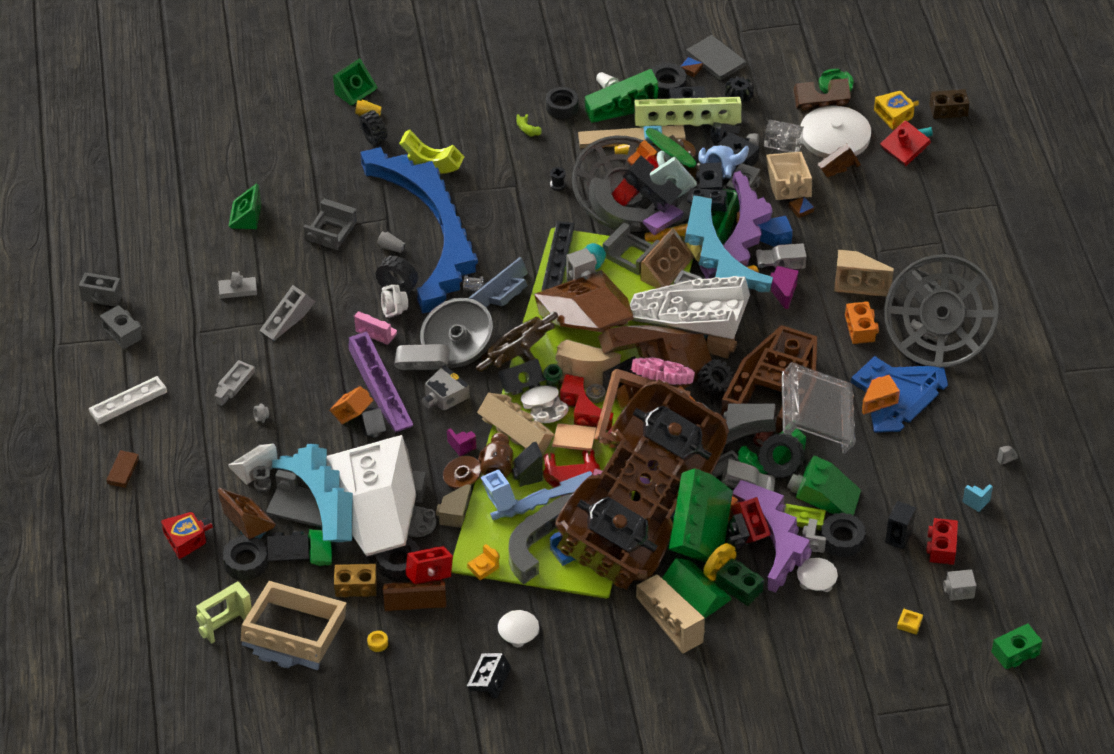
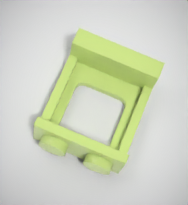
[196,582,252,644]

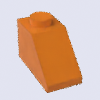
[862,375,900,415]

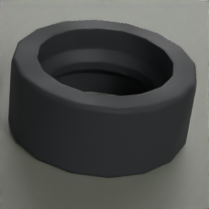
[546,87,579,119]

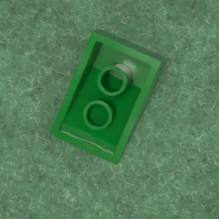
[796,455,861,515]

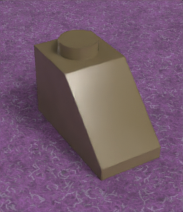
[436,484,471,528]

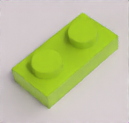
[784,504,826,530]

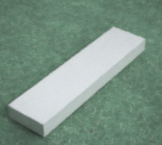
[89,376,167,425]

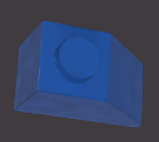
[758,216,792,247]

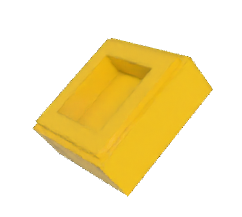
[897,609,923,635]

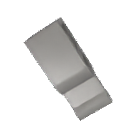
[756,244,806,269]
[721,459,775,491]

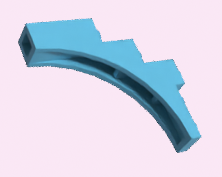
[684,195,773,292]
[272,444,353,543]

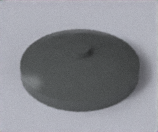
[420,298,495,368]

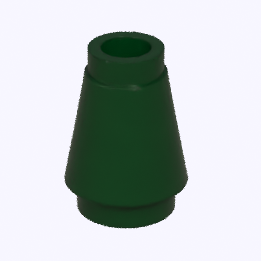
[543,364,563,388]

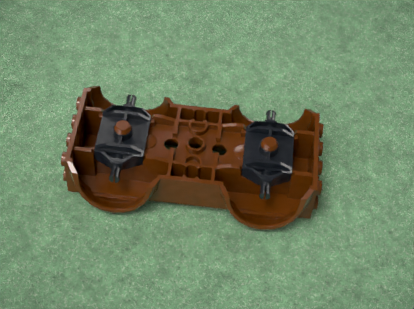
[555,379,729,590]

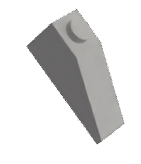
[260,285,315,341]

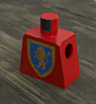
[161,512,213,559]

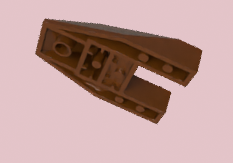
[598,325,712,409]
[721,325,817,433]

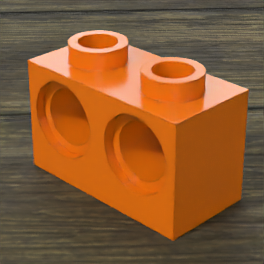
[845,302,879,344]

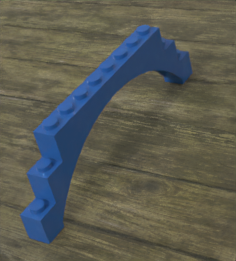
[360,147,478,313]

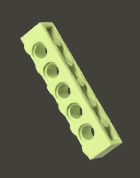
[635,97,741,128]

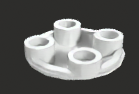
[521,385,559,409]
[530,396,568,423]
[797,558,838,592]
[498,610,539,647]

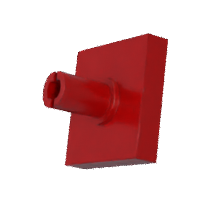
[880,120,931,167]

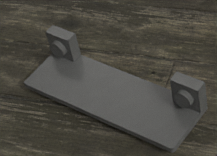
[266,470,323,528]

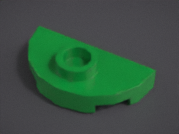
[738,446,768,475]

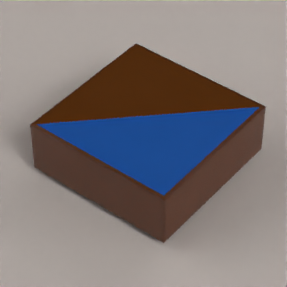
[681,57,703,77]
[789,196,814,218]

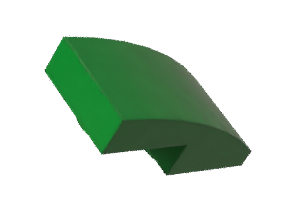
[308,529,332,566]

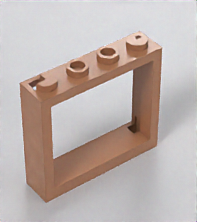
[594,369,690,446]

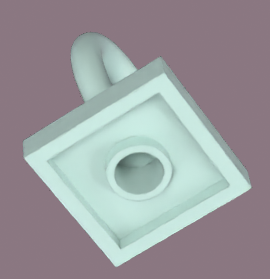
[650,151,697,199]

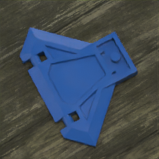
[851,356,948,433]

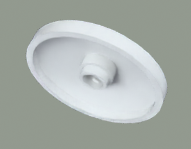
[800,106,871,158]

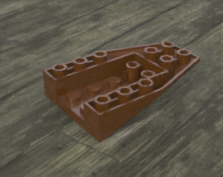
[534,270,634,333]

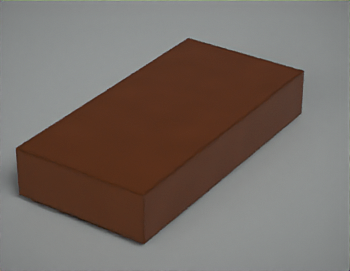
[106,450,139,488]

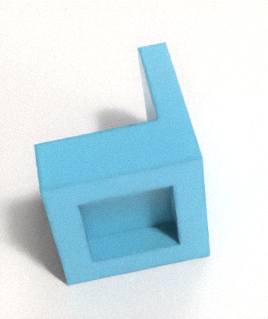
[962,484,993,512]

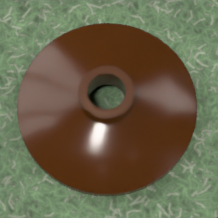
[443,456,481,489]

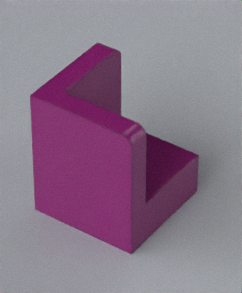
[447,428,476,457]

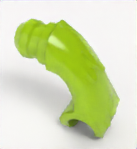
[516,114,541,137]

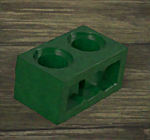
[716,558,764,606]

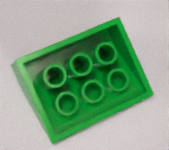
[669,468,733,563]

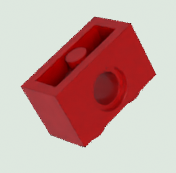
[731,497,771,543]
[405,546,453,584]

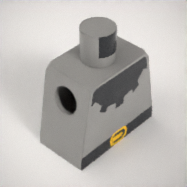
[422,365,470,410]

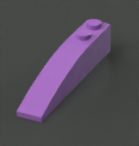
[349,331,413,433]

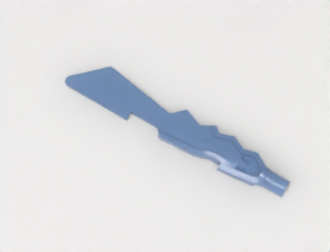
[490,471,592,520]

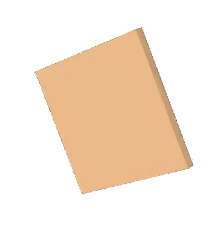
[552,423,596,451]

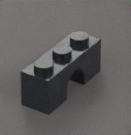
[622,155,682,212]

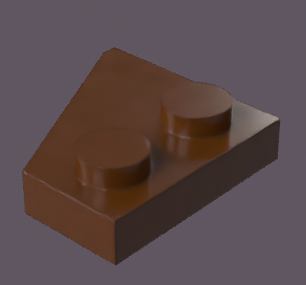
[818,143,861,178]

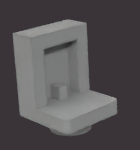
[802,518,826,553]

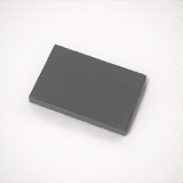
[686,35,746,81]

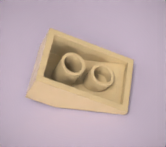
[834,250,894,296]

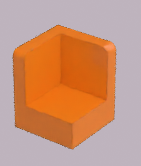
[627,140,657,166]

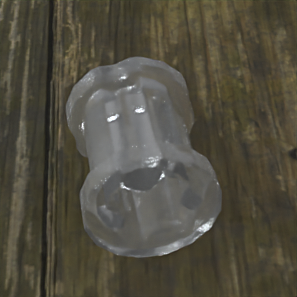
[463,275,484,292]

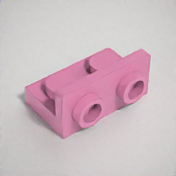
[354,311,397,345]

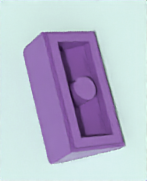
[643,205,684,235]

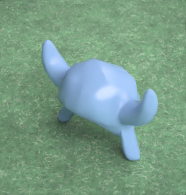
[698,145,749,179]

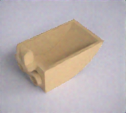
[766,152,812,200]
[556,340,621,389]

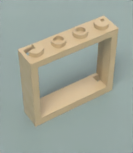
[241,581,346,663]

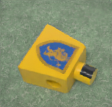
[874,91,919,130]

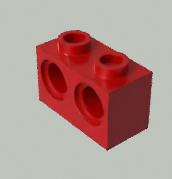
[926,518,958,565]

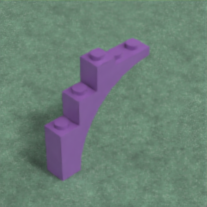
[700,171,773,279]
[732,480,812,593]

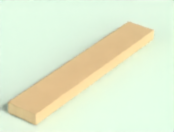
[578,125,685,149]

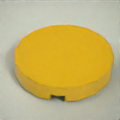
[704,543,736,581]

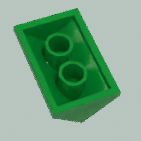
[662,558,731,618]

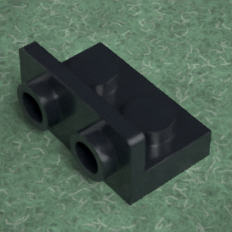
[687,188,728,212]
[726,513,750,552]
[467,653,511,699]

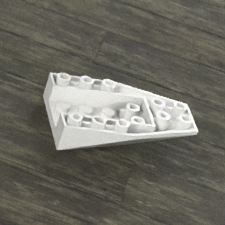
[630,276,750,339]
[326,435,416,556]

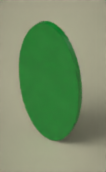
[646,128,696,167]

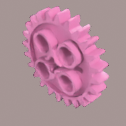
[631,358,695,385]

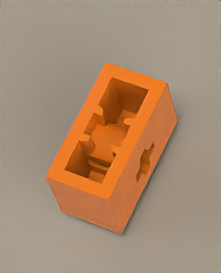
[329,386,373,424]

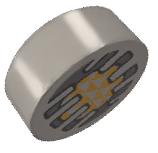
[586,384,606,403]

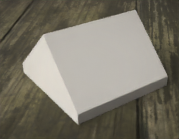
[228,444,277,485]

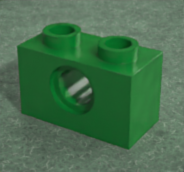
[991,623,1043,670]

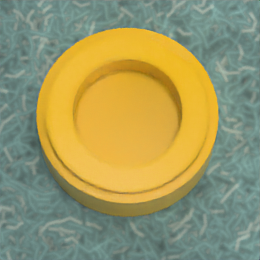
[367,631,388,652]

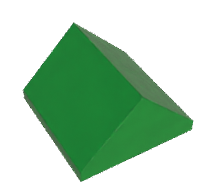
[333,58,378,105]
[229,184,261,229]

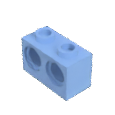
[481,469,517,512]

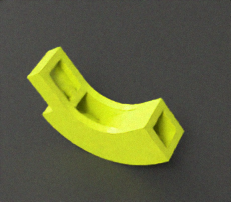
[399,130,464,173]

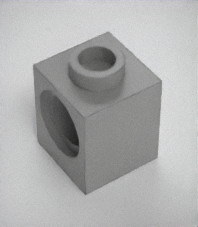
[943,570,976,601]

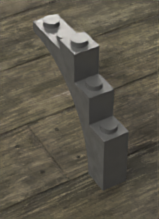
[724,404,777,445]

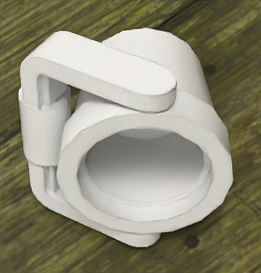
[381,285,408,318]

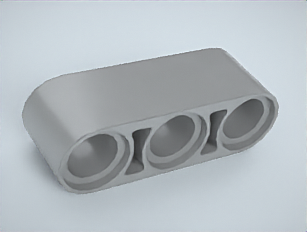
[394,344,450,370]

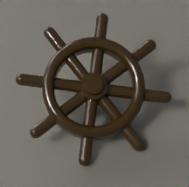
[476,311,558,372]

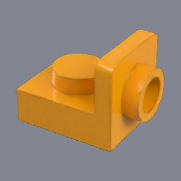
[467,544,500,581]

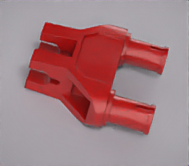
[543,449,600,497]

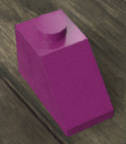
[770,266,799,309]

